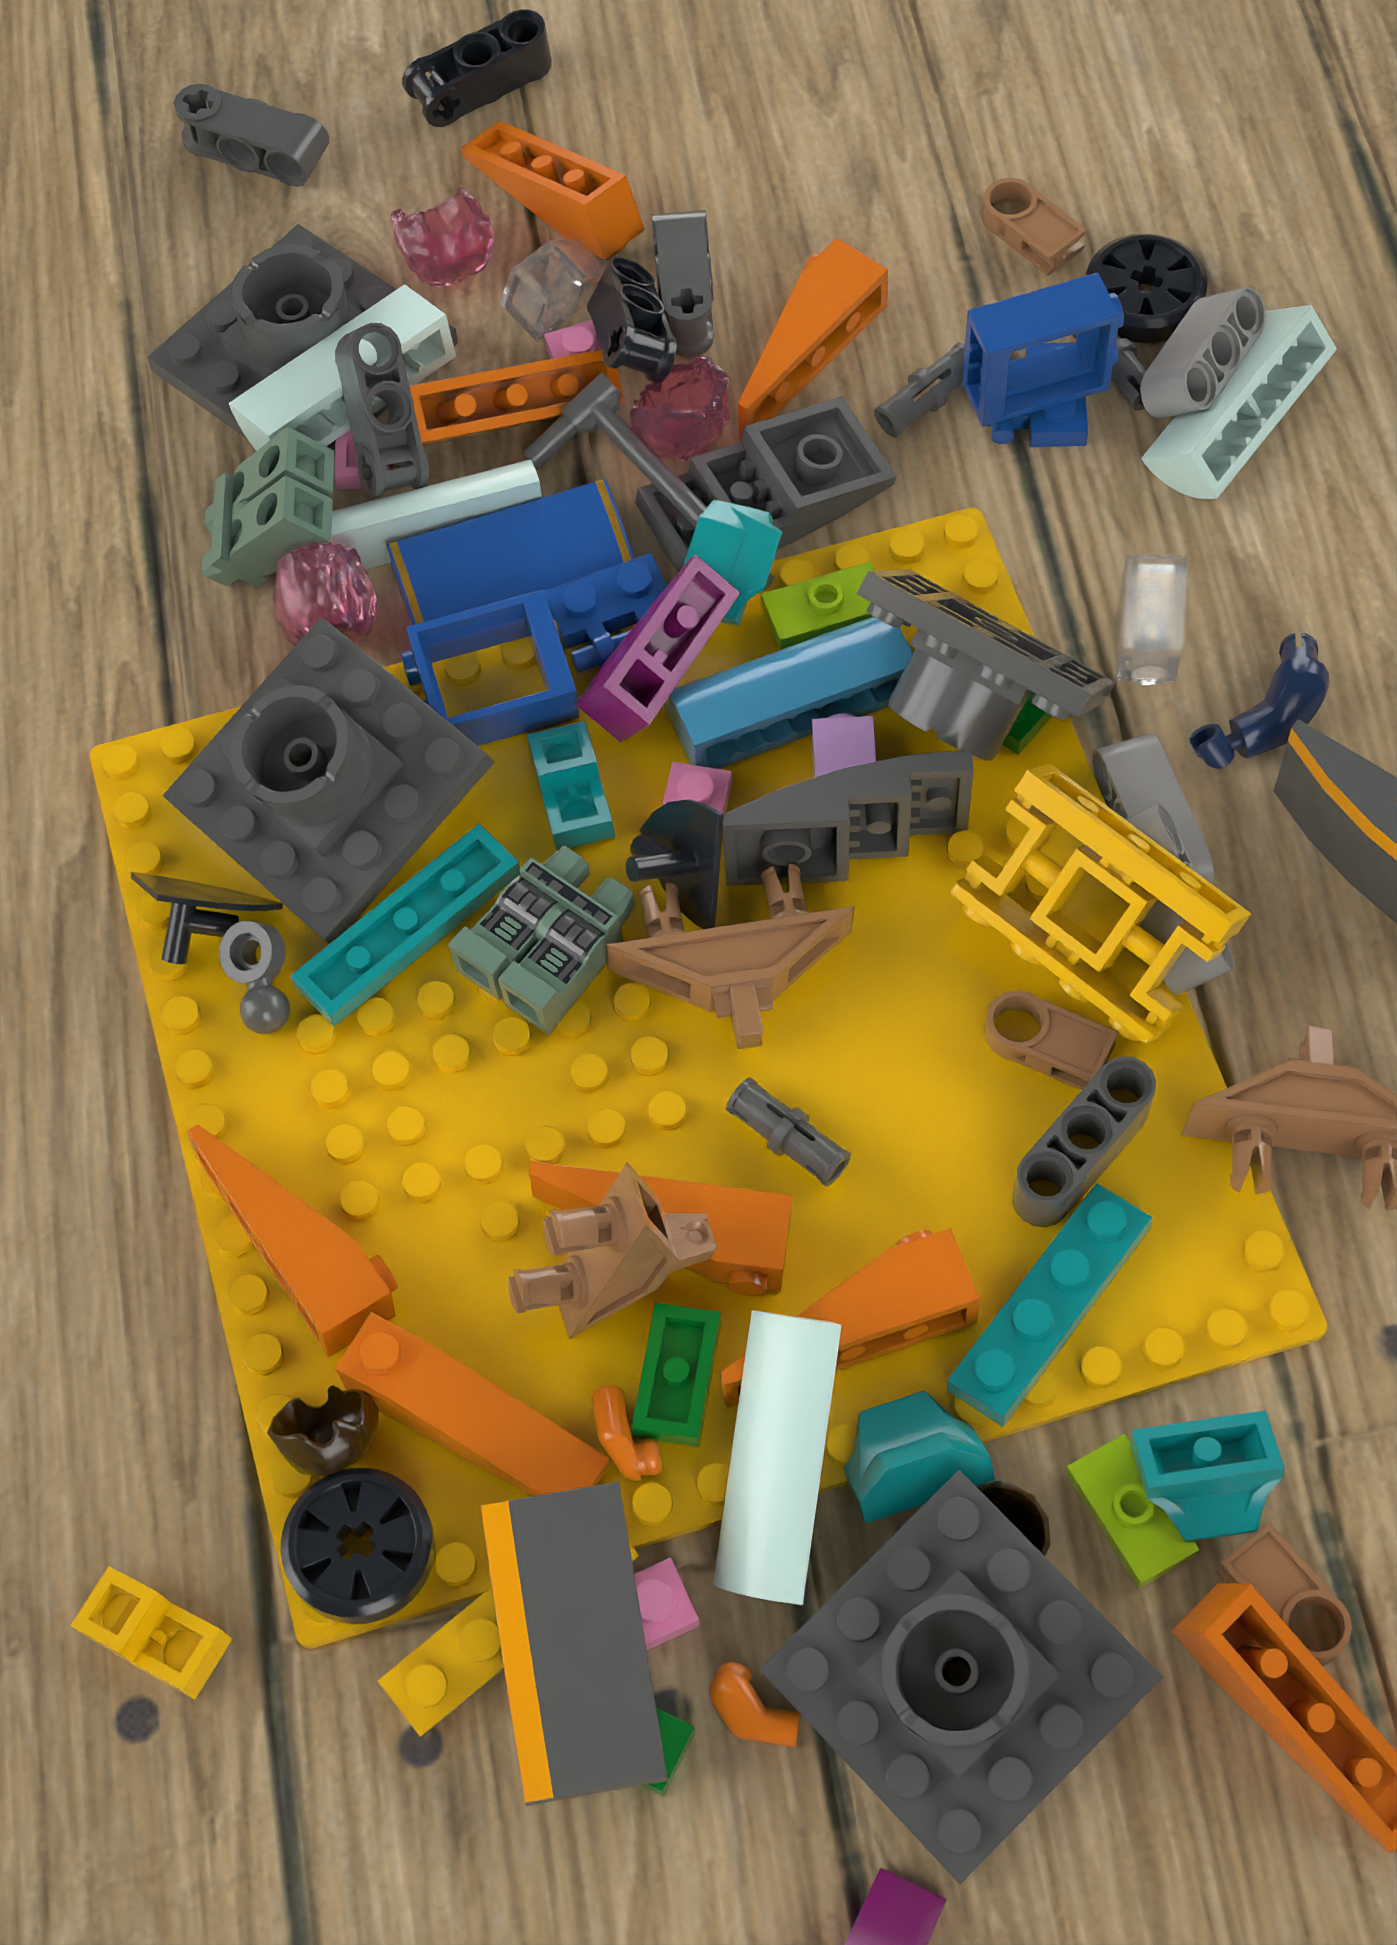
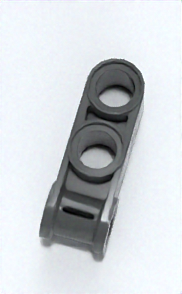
[174,84,329,187]
[652,210,714,357]
[335,323,429,498]

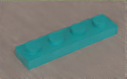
[291,824,520,1027]
[947,1183,1152,1427]

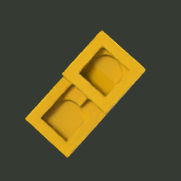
[70,1566,233,1700]

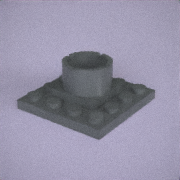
[147,224,458,457]
[856,569,1115,760]
[162,616,495,944]
[760,1470,1163,1884]

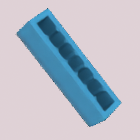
[663,616,913,769]

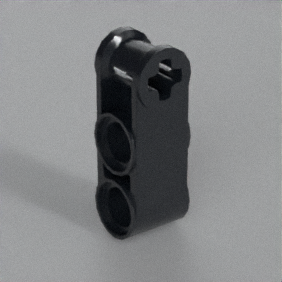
[402,9,552,127]
[587,256,677,384]

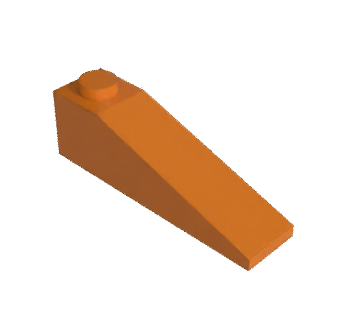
[460,120,645,260]
[738,238,888,439]
[388,349,625,446]
[187,1124,398,1358]
[529,1161,793,1296]
[720,1228,980,1408]
[335,1312,610,1496]
[1171,1583,1397,1853]

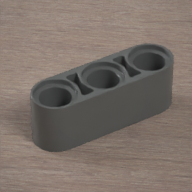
[1012,1056,1156,1227]

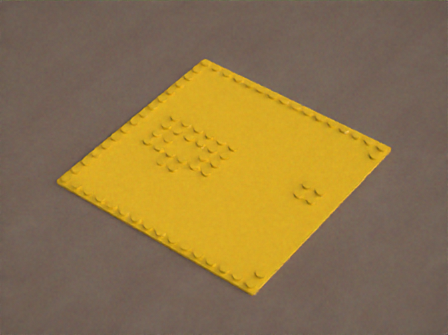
[89,507,1327,1649]

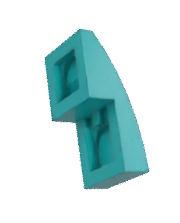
[527,721,615,851]

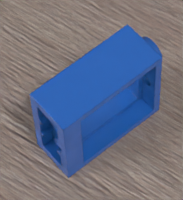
[962,273,1124,427]
[400,589,579,746]

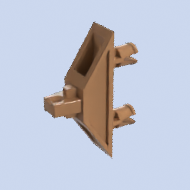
[606,864,855,1049]
[1181,1026,1397,1211]
[508,1162,717,1339]

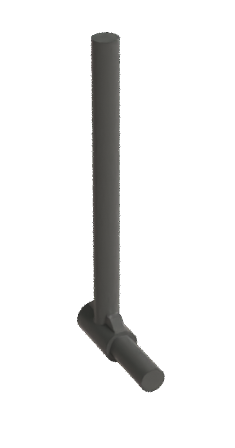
[523,372,774,591]

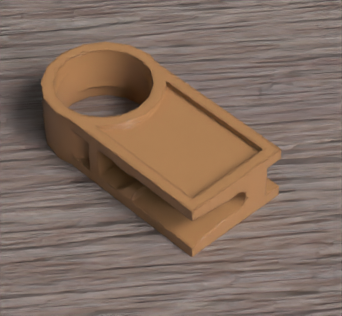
[982,178,1087,276]
[985,990,1118,1090]
[1216,1522,1352,1666]

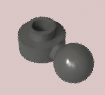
[219,921,290,1034]

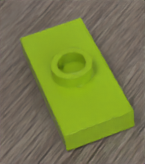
[761,561,875,650]
[1065,1434,1200,1589]

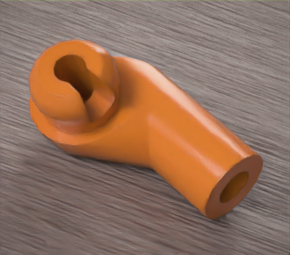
[592,1385,663,1481]
[709,1662,801,1748]

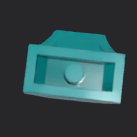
[683,500,783,626]
[844,1391,996,1523]
[1130,1410,1285,1542]

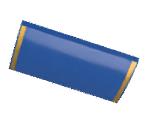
[386,479,634,625]

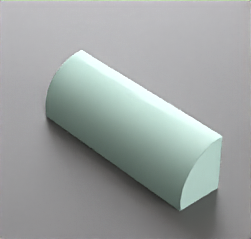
[229,284,456,451]
[1141,305,1337,499]
[318,460,542,579]
[713,1310,842,1605]

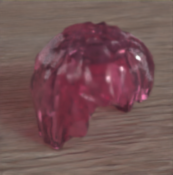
[391,187,495,287]
[630,355,730,462]
[273,542,377,647]

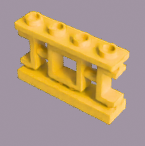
[950,763,1251,1044]

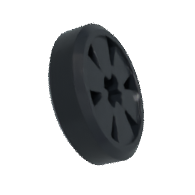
[1086,234,1208,343]
[281,1468,435,1624]

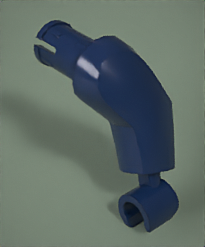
[1189,633,1330,769]

